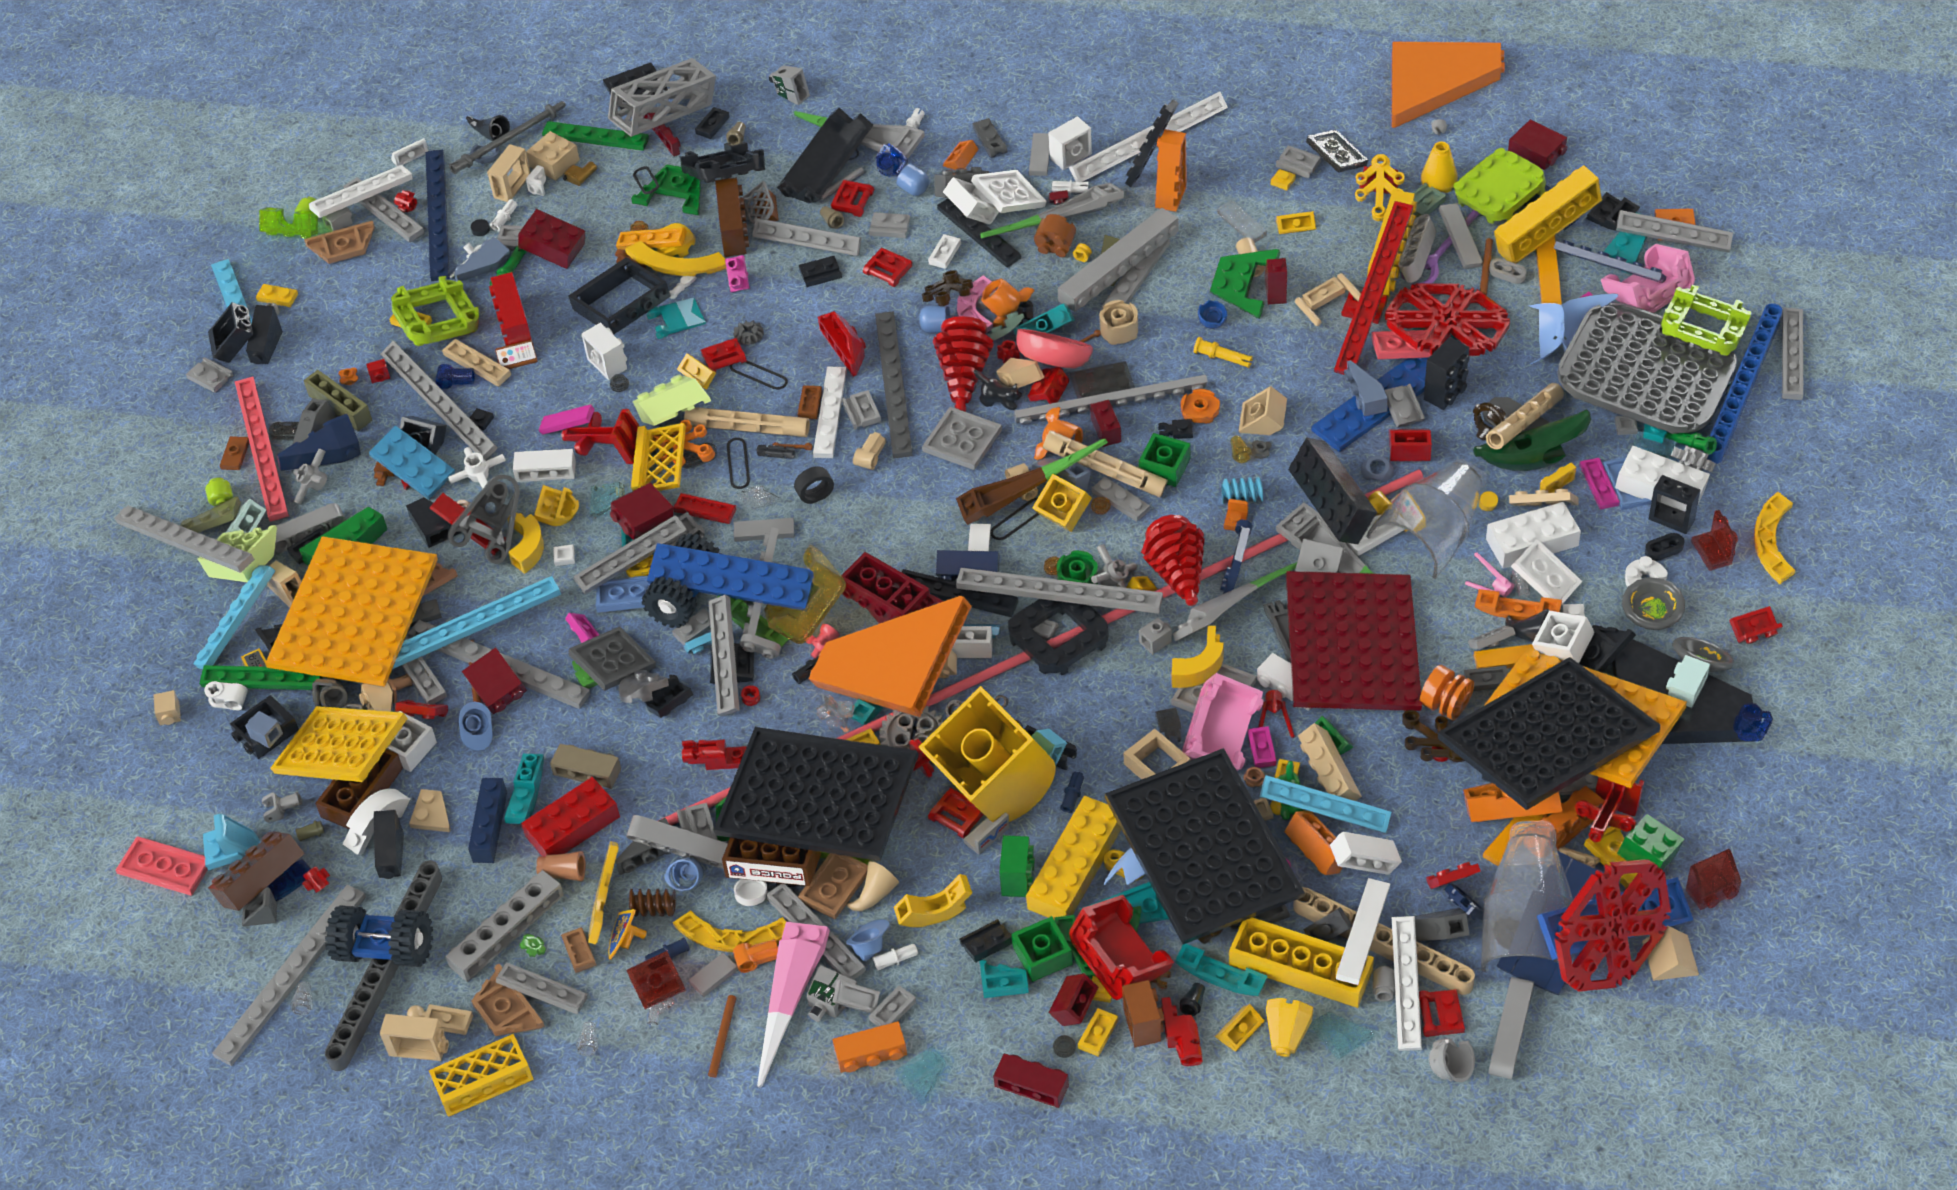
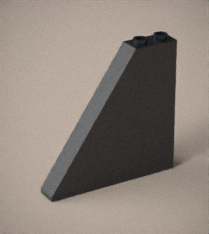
[1612,639,1761,744]

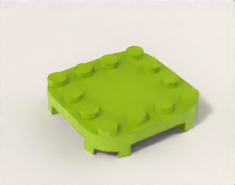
[1454,148,1546,224]

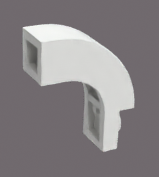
[343,789,410,855]

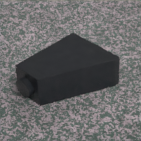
[246,305,283,364]
[406,497,462,548]
[374,810,404,879]

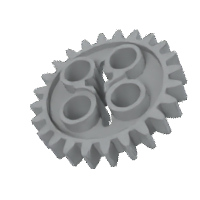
[879,706,943,762]

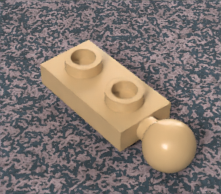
[407,1004,473,1035]

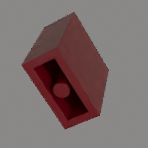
[1508,119,1568,170]
[610,482,674,540]
[462,647,527,714]

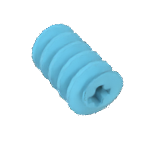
[1221,477,1263,504]

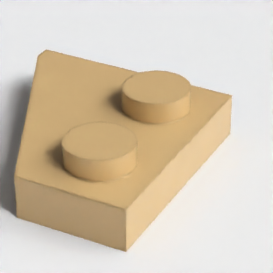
[409,789,451,832]

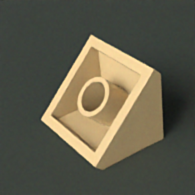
[1642,926,1699,981]

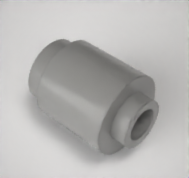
[1373,966,1395,1002]

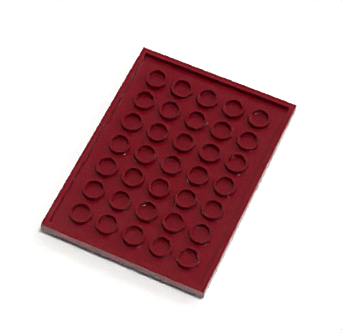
[1286,571,1422,711]

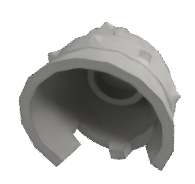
[1429,1039,1475,1083]

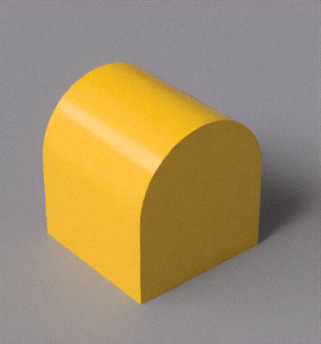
[919,686,1056,822]

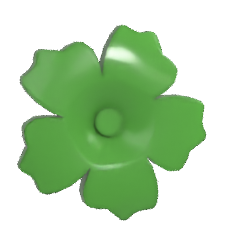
[519,934,546,957]

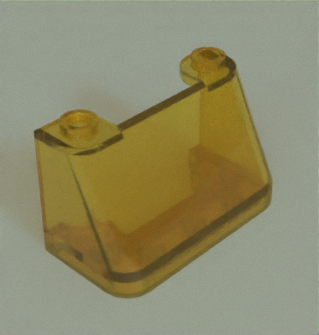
[764,544,846,644]

